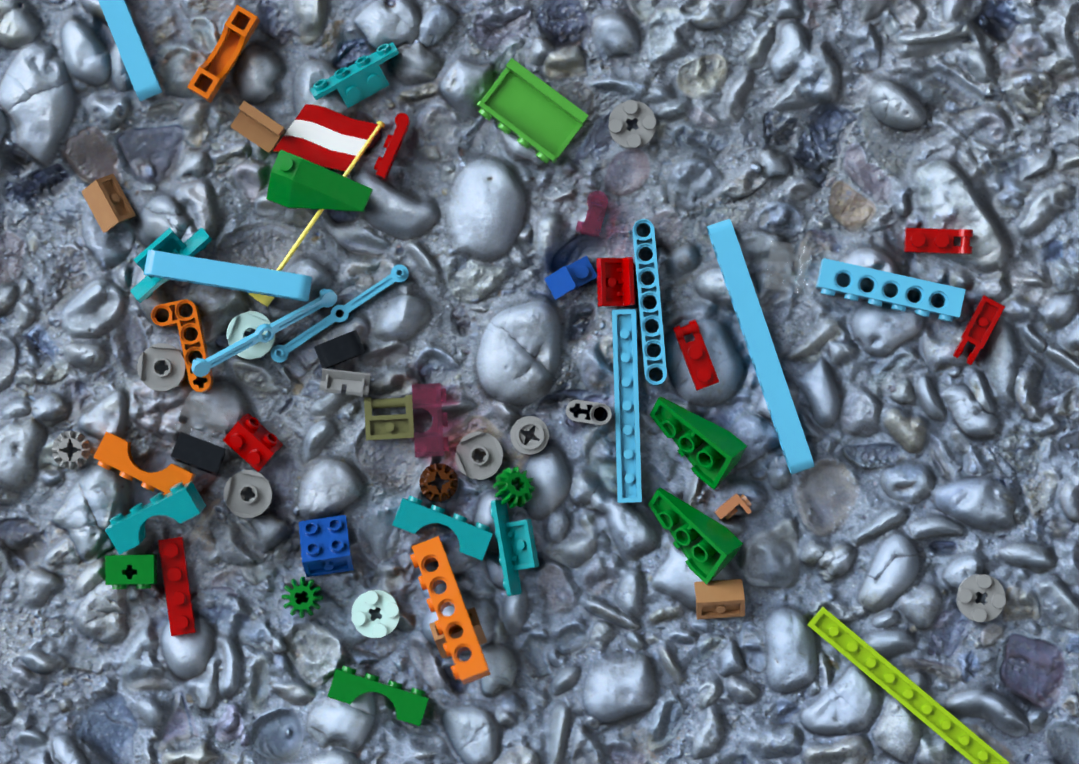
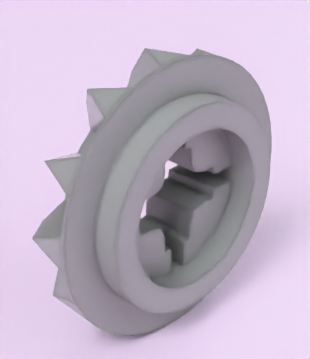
[510,416,549,455]
[51,431,91,469]

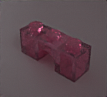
[412,383,449,458]

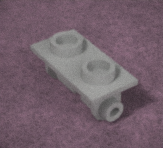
[320,368,370,397]

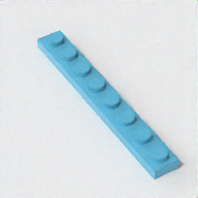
[612,309,642,503]

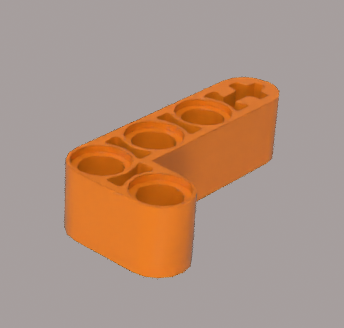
[151,300,213,393]

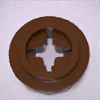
[419,463,458,502]

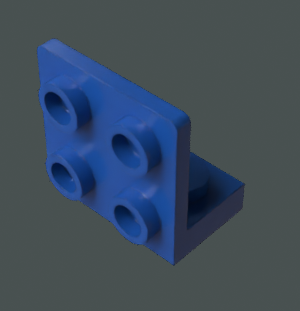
[298,515,354,577]

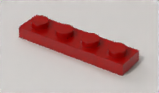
[158,537,196,636]

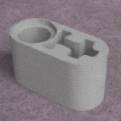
[566,400,612,426]

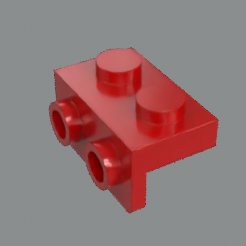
[596,257,636,307]
[223,413,283,472]

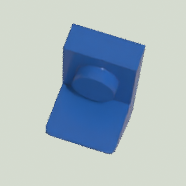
[544,256,597,300]

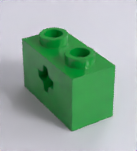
[105,554,157,589]

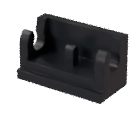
[171,432,226,476]

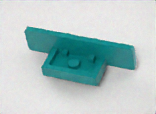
[310,42,399,108]
[130,228,212,303]
[490,499,539,596]

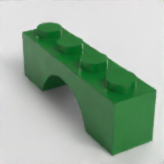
[327,665,430,726]

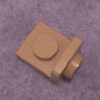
[713,493,752,520]

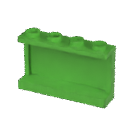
[477,58,589,164]

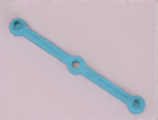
[271,265,409,363]
[191,289,338,377]

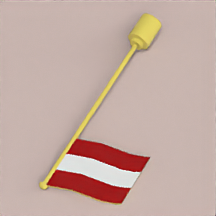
[248,104,385,308]

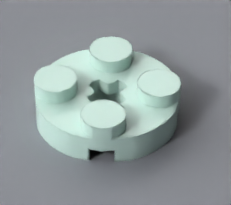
[226,311,275,360]
[351,590,400,638]

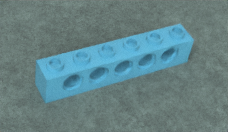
[816,258,966,322]

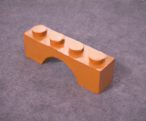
[187,5,260,103]
[93,431,196,495]

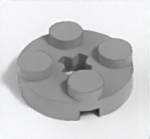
[608,100,656,149]
[137,343,187,392]
[455,431,503,480]
[224,470,273,518]
[956,574,1006,622]

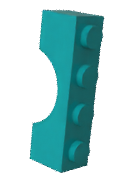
[105,481,206,555]
[392,495,493,561]

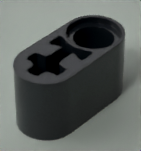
[314,330,365,369]

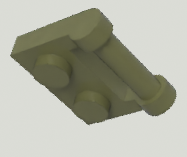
[364,395,415,441]

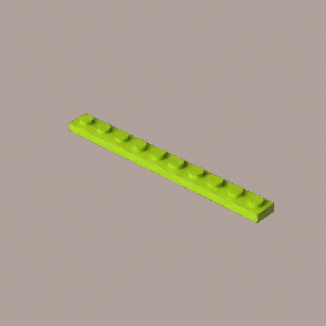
[807,606,1009,764]

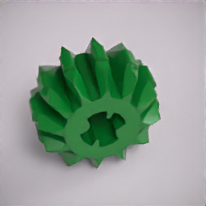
[493,467,535,509]
[282,577,323,618]

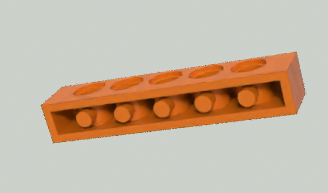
[410,536,491,685]

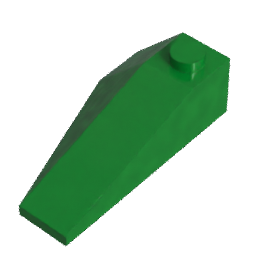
[267,150,373,212]
[650,397,747,490]
[648,488,743,585]

